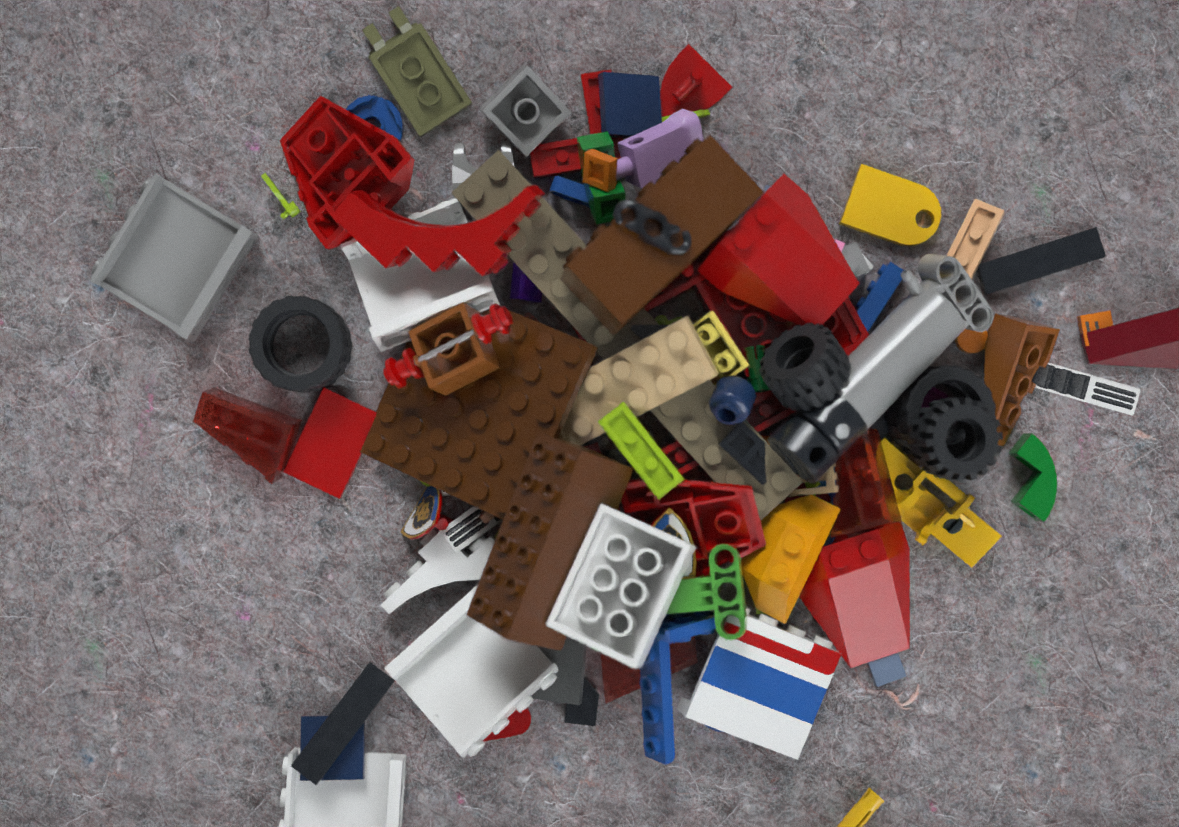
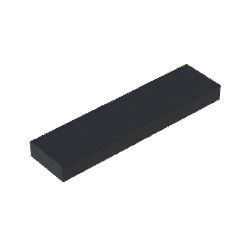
[976,227,1106,295]
[291,662,395,786]

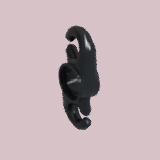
[613,200,692,255]

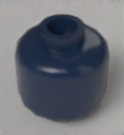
[709,376,756,425]

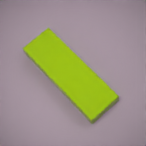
[598,402,684,500]

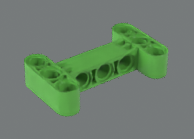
[590,544,747,651]

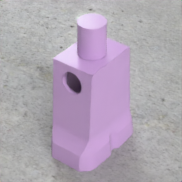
[616,109,704,188]

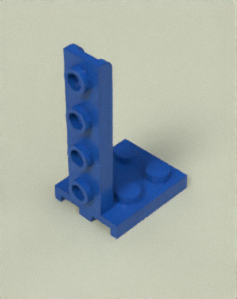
[640,610,716,765]

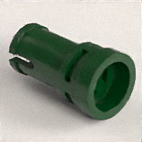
[744,345,771,393]

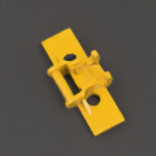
[856,437,1002,568]

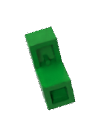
[577,131,626,225]
[1009,433,1057,522]

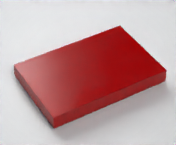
[283,387,377,499]

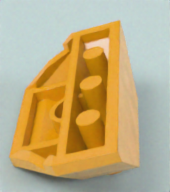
[741,495,841,624]

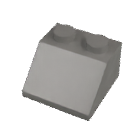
[479,64,571,157]

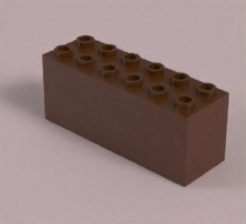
[560,135,764,336]
[466,431,634,651]

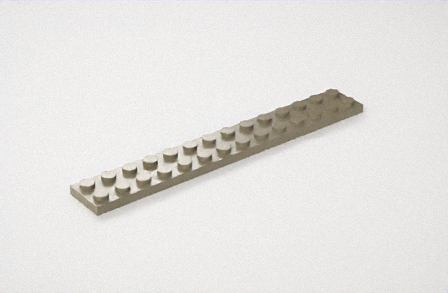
[452,150,803,520]

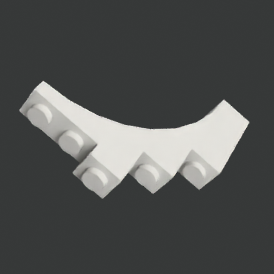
[381,529,496,614]

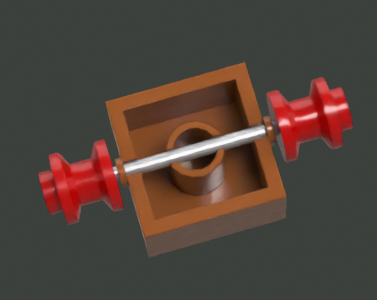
[383,302,513,395]

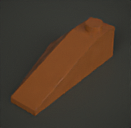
[984,313,1060,446]

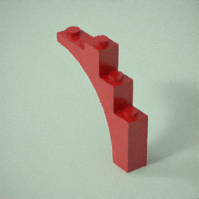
[331,185,545,277]

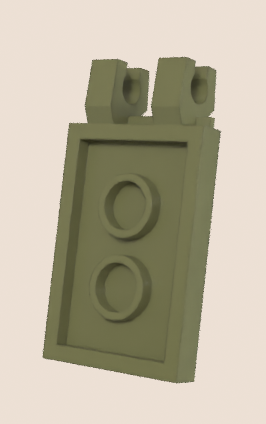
[362,6,472,138]

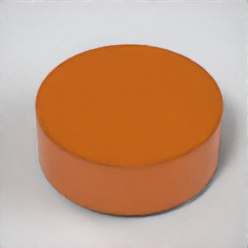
[955,329,988,354]

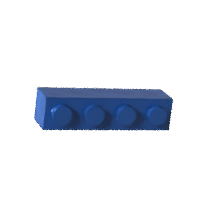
[855,261,904,331]

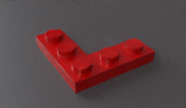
[530,69,623,179]

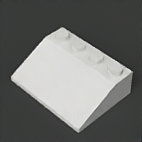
[546,504,696,669]

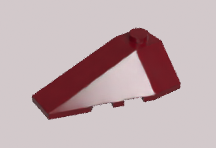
[1079,307,1179,370]

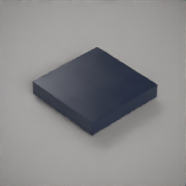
[598,72,662,138]
[300,716,365,781]

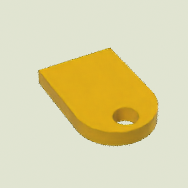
[839,164,941,246]

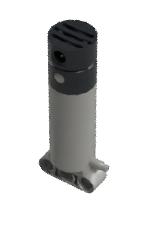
[768,253,993,484]

